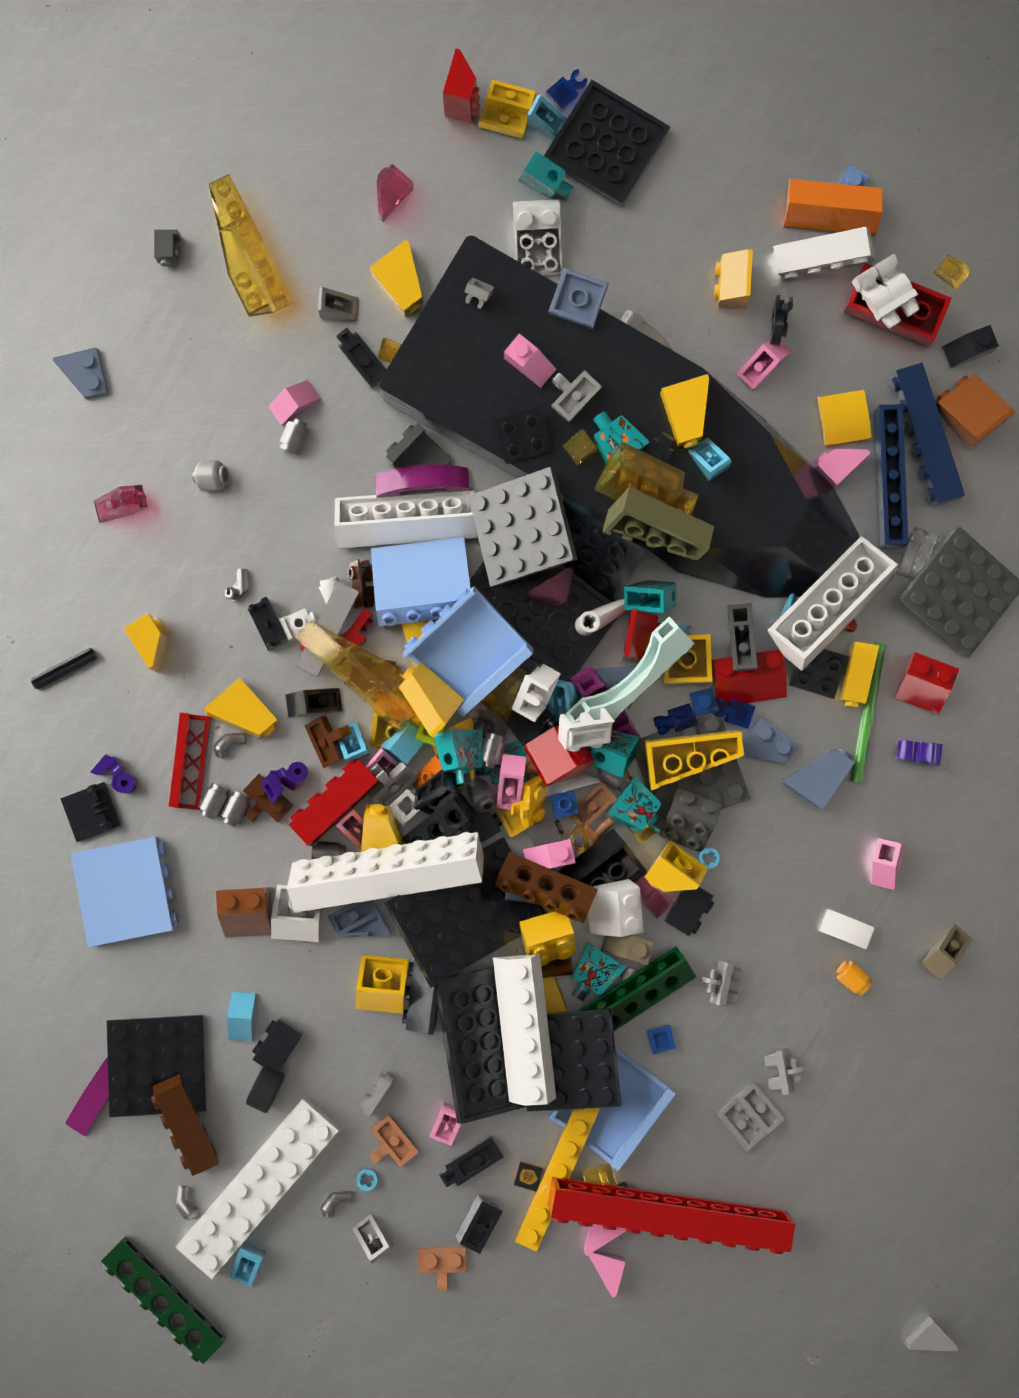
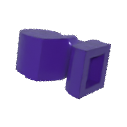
[896,740,943,767]
[90,754,137,794]
[261,762,308,804]

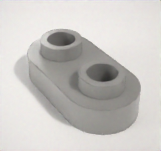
[360,1072,395,1117]

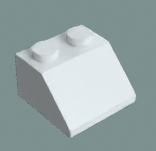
[587,879,643,937]
[271,885,323,942]

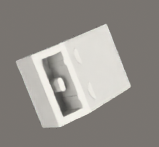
[513,199,563,275]

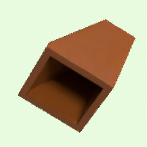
[936,374,1015,450]
[216,887,272,937]

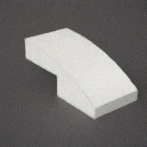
[820,909,875,950]

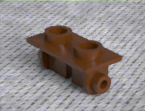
[348,559,375,609]

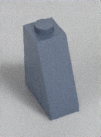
[781,748,855,810]

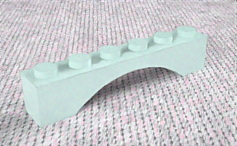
[565,616,695,723]

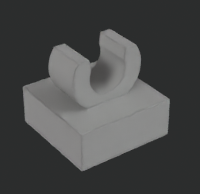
[464,278,494,309]

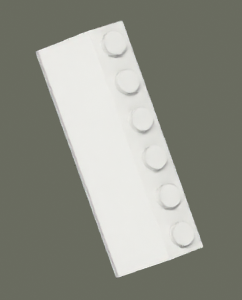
[335,488,478,549]
[768,536,898,671]
[493,954,556,1106]

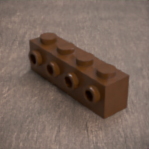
[151,1074,219,1176]

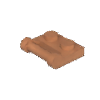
[569,781,617,843]

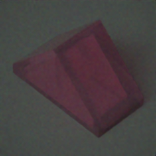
[527,567,573,606]
[634,873,674,919]

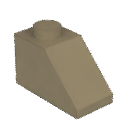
[922,923,972,980]
[601,935,654,965]

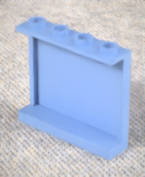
[371,537,470,627]
[403,586,534,717]
[71,837,178,947]
[549,1047,676,1171]

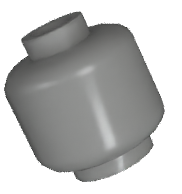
[192,460,229,491]

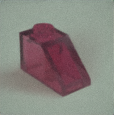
[377,164,414,222]
[93,485,148,523]

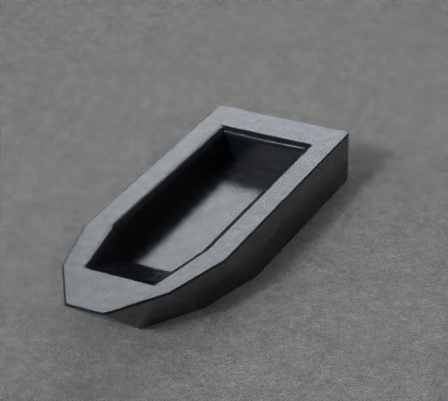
[379,235,860,598]

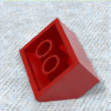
[443,48,480,124]
[712,649,787,708]

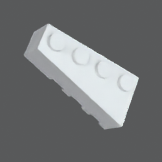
[773,227,875,279]

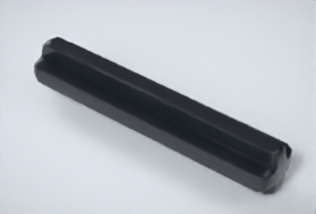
[31,648,97,689]

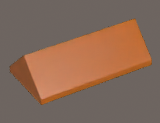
[784,179,882,235]

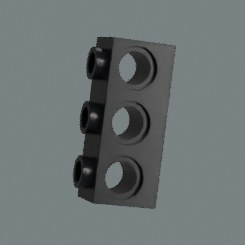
[402,793,478,844]

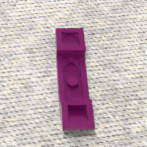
[375,464,470,498]
[571,666,641,742]
[65,1058,109,1136]

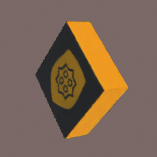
[514,1161,543,1192]

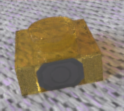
[570,824,589,853]

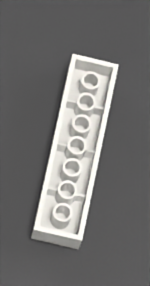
[287,832,484,913]
[176,1097,341,1279]

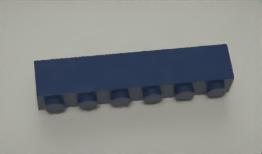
[890,362,965,507]
[874,404,909,549]

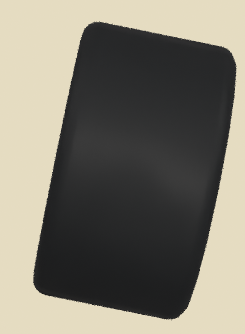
[246,1066,285,1113]

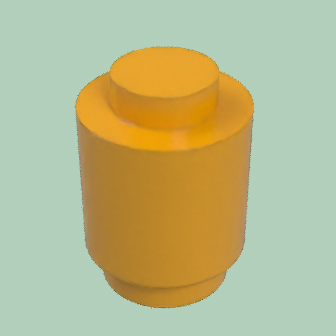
[836,961,873,996]

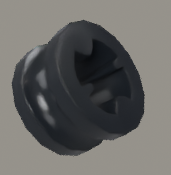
[473,718,495,738]

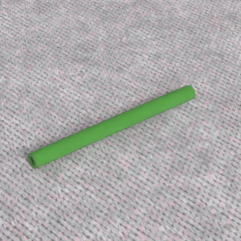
[851,642,886,783]

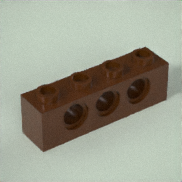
[495,852,598,924]

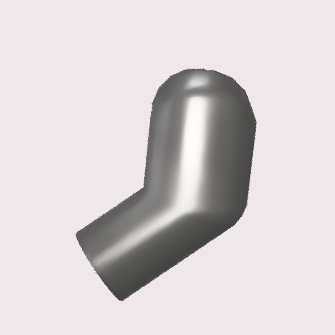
[225,569,249,601]
[214,733,246,758]
[176,1185,199,1221]
[320,1191,352,1218]

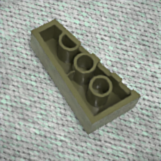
[602,487,714,561]

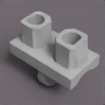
[702,960,743,1006]
[764,1048,806,1095]

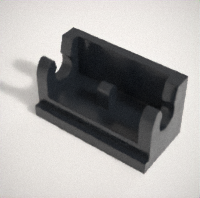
[248,597,288,651]
[414,770,463,815]
[455,1195,503,1254]

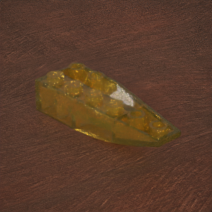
[209,174,293,317]
[295,620,417,734]

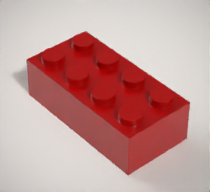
[844,263,952,347]
[288,760,380,846]

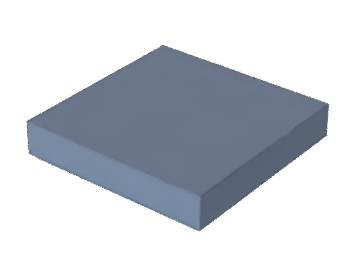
[548,268,609,329]

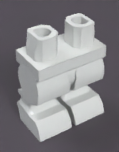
[852,254,920,329]

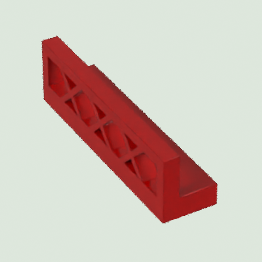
[168,712,211,810]

